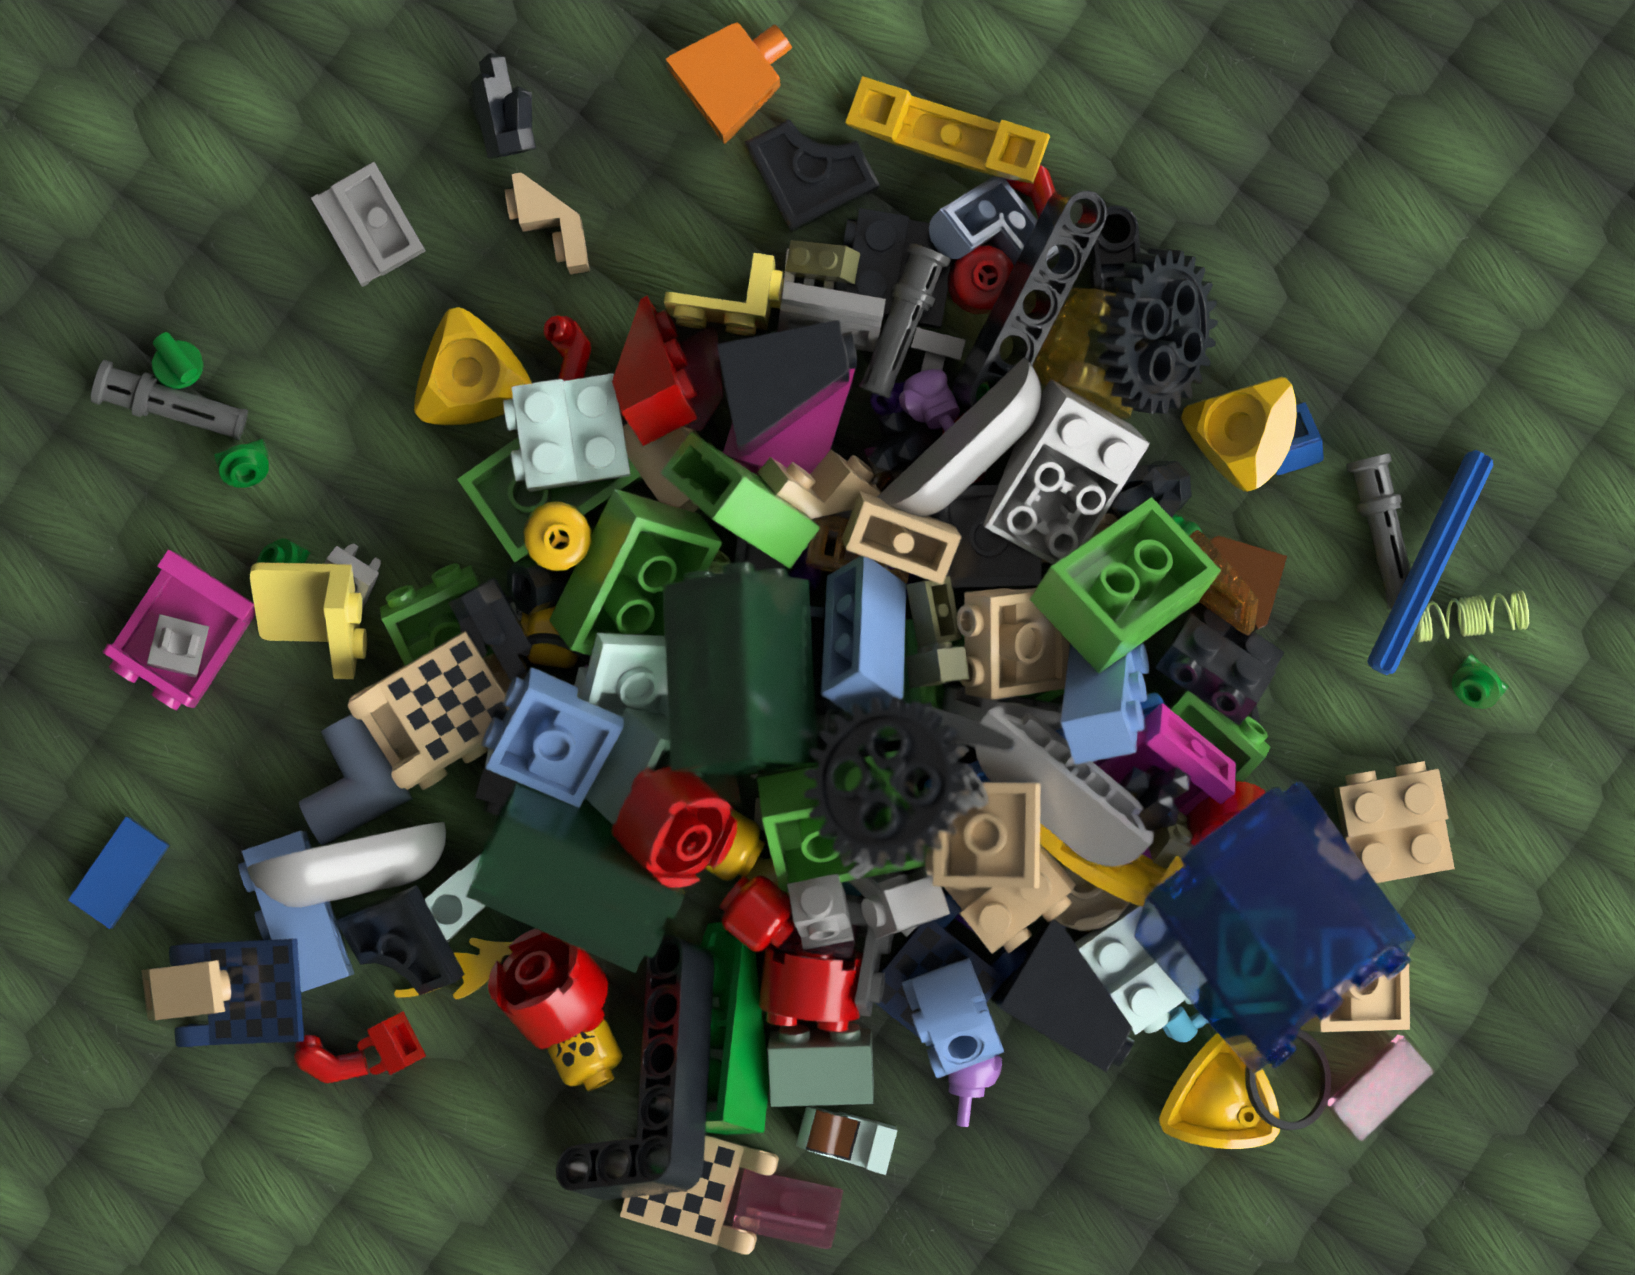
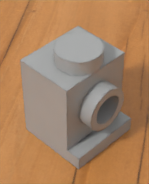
[862,867,950,939]
[787,874,854,950]

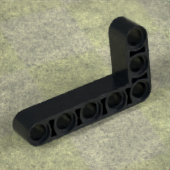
[953,187,1107,412]
[556,935,714,1200]

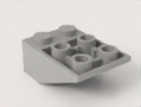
[983,379,1150,565]

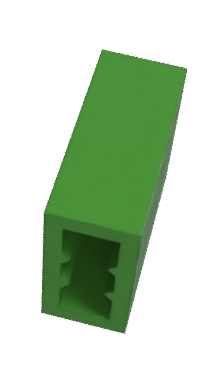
[661,432,821,568]

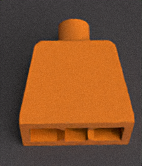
[666,22,792,144]

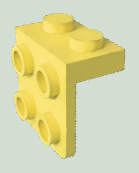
[664,253,784,336]
[250,563,367,679]

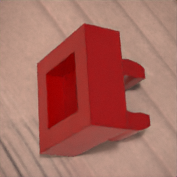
[357,1011,426,1075]

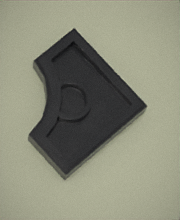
[745,119,880,233]
[336,886,465,995]

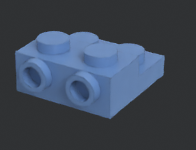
[482,667,624,808]

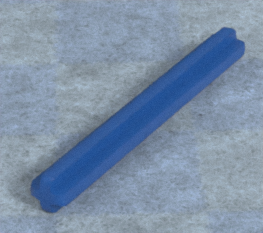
[1368,450,1493,675]

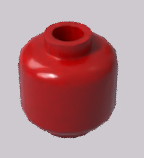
[947,246,1014,314]
[719,875,796,952]

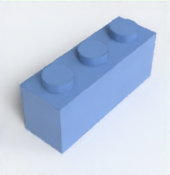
[821,555,906,715]
[1061,643,1149,764]
[238,831,354,993]

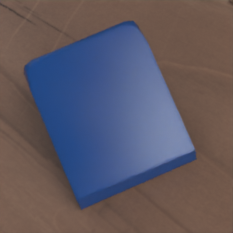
[1276,402,1324,475]

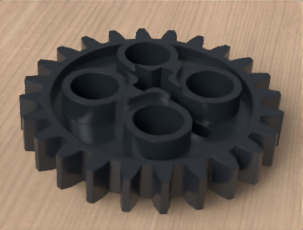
[1097,248,1218,414]
[804,696,973,869]

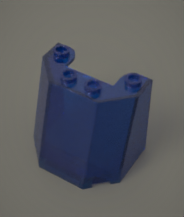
[1134,782,1416,1075]

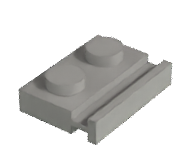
[311,162,426,287]
[777,281,886,352]

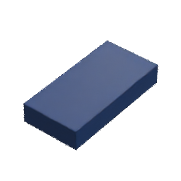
[68,817,170,929]

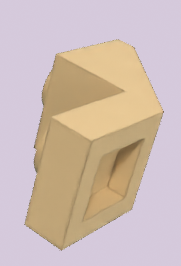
[505,173,590,274]
[758,450,882,519]
[141,961,231,1020]

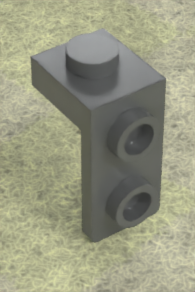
[846,894,893,1017]

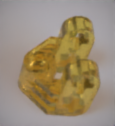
[1032,288,1133,419]

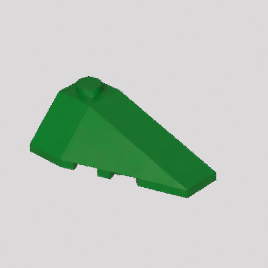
[700,922,770,1135]

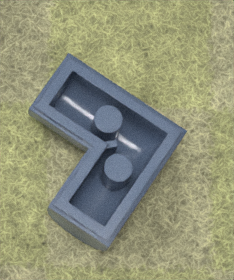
[929,176,1059,265]
[299,715,413,846]

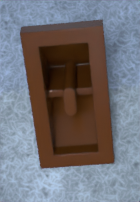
[1204,536,1287,631]

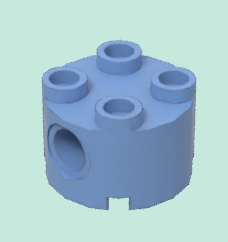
[902,958,1004,1078]

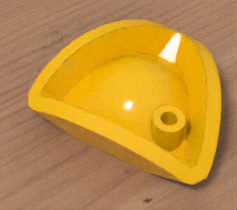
[414,307,532,425]
[1181,377,1296,492]
[1159,1031,1280,1149]

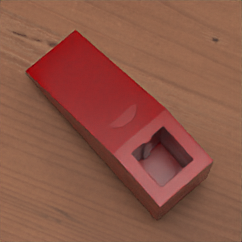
[612,296,698,446]

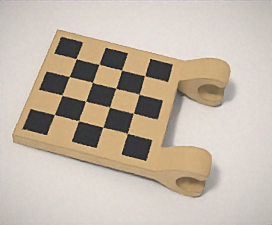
[348,630,509,788]
[620,1135,779,1255]

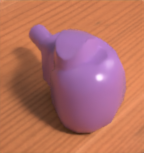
[899,369,960,432]
[948,1055,1002,1127]

